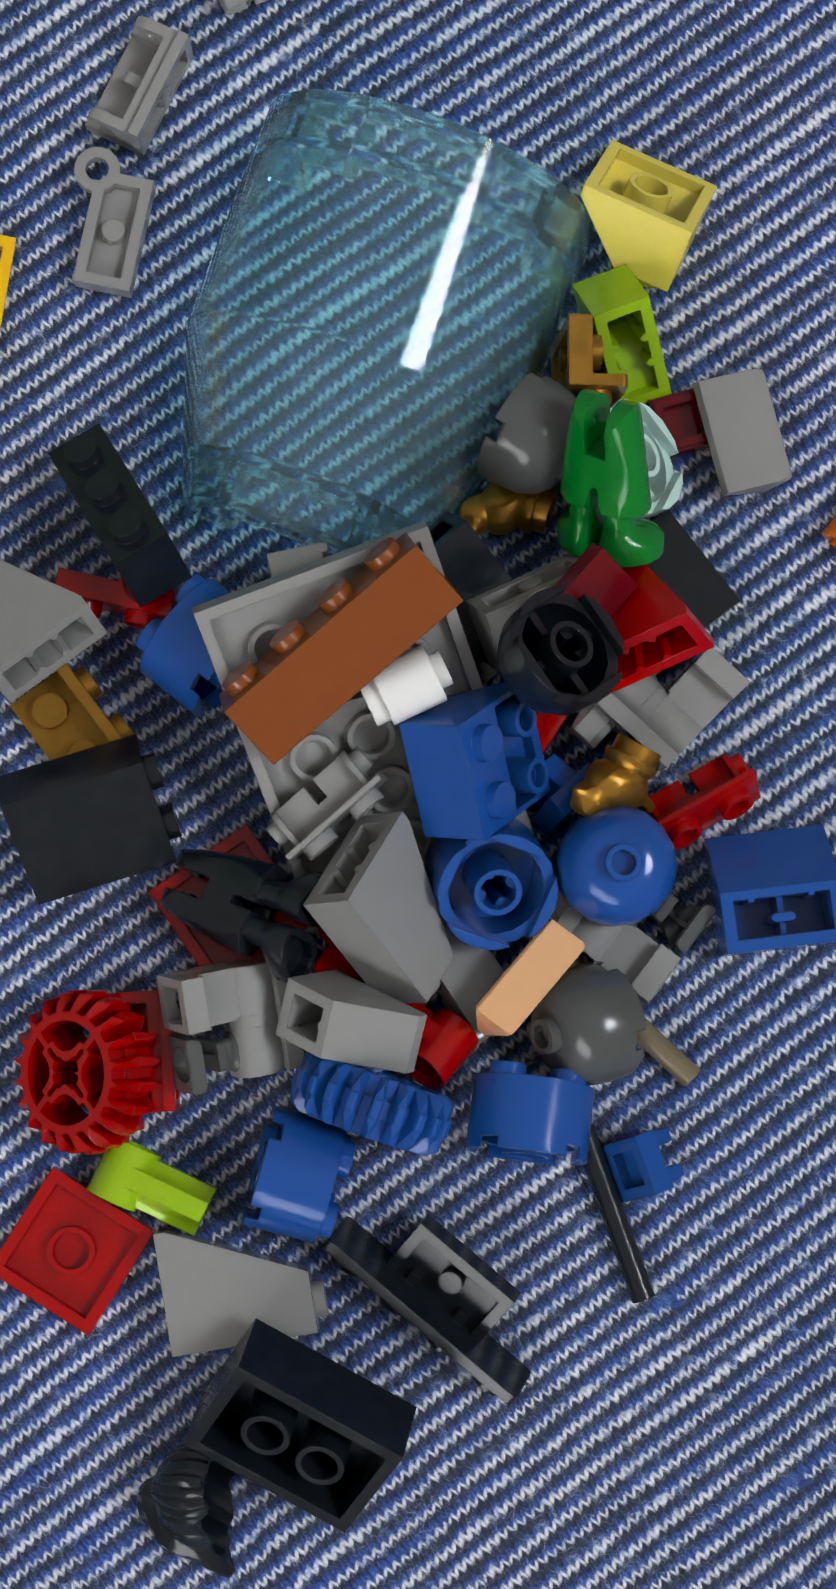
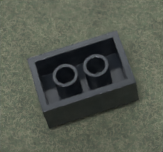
[184,1318,417,1533]

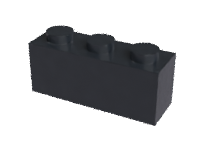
[48,424,192,608]

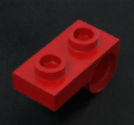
[55,568,179,629]

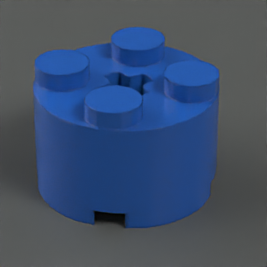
[136,574,231,718]
[425,818,558,950]
[466,1060,595,1165]
[242,1105,355,1243]

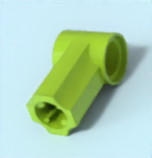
[87,1139,217,1236]

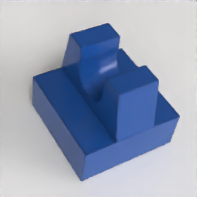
[530,754,590,836]
[602,1129,684,1203]

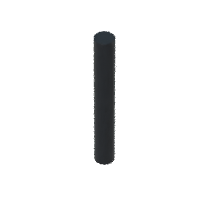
[583,1124,655,1303]

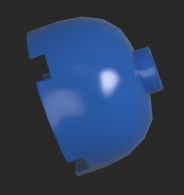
[554,806,678,927]

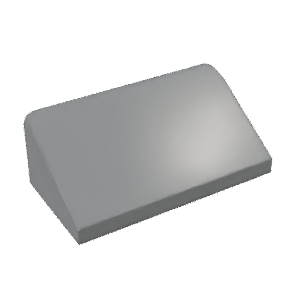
[692,369,792,496]

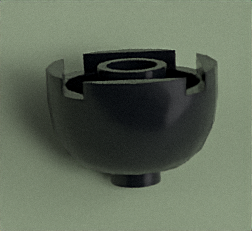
[497,586,624,716]

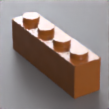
[219,532,464,765]

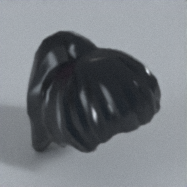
[137,1441,236,1578]

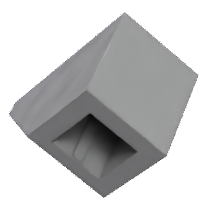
[275,969,427,1074]

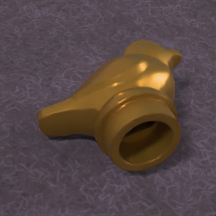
[458,482,558,535]
[570,733,661,817]

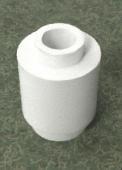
[360,645,453,727]

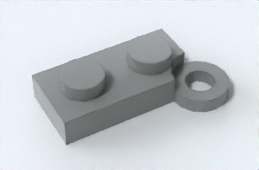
[72,147,156,298]

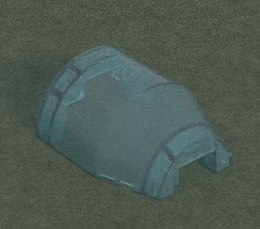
[180,89,594,554]

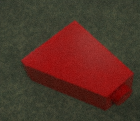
[563,553,715,695]

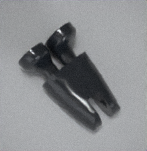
[160,849,323,983]

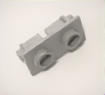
[266,747,389,861]

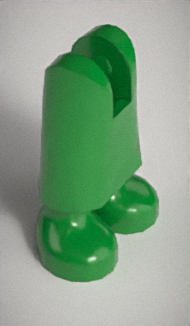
[557,389,664,567]

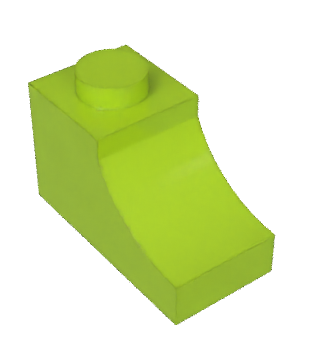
[572,264,672,404]

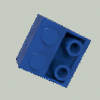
[399,682,551,841]
[704,824,836,957]

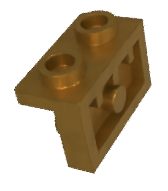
[551,314,628,406]
[10,663,134,760]

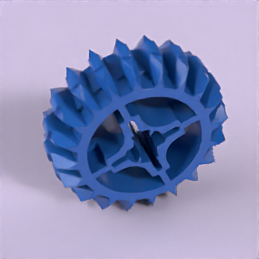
[289,1052,455,1155]

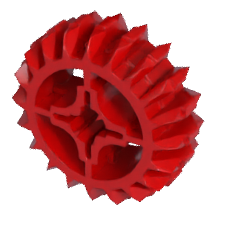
[13,990,161,1155]

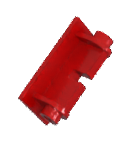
[638,752,761,849]

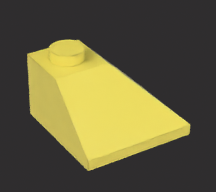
[580,140,717,292]

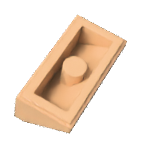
[476,919,585,1036]

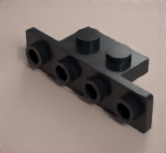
[323,1214,531,1405]

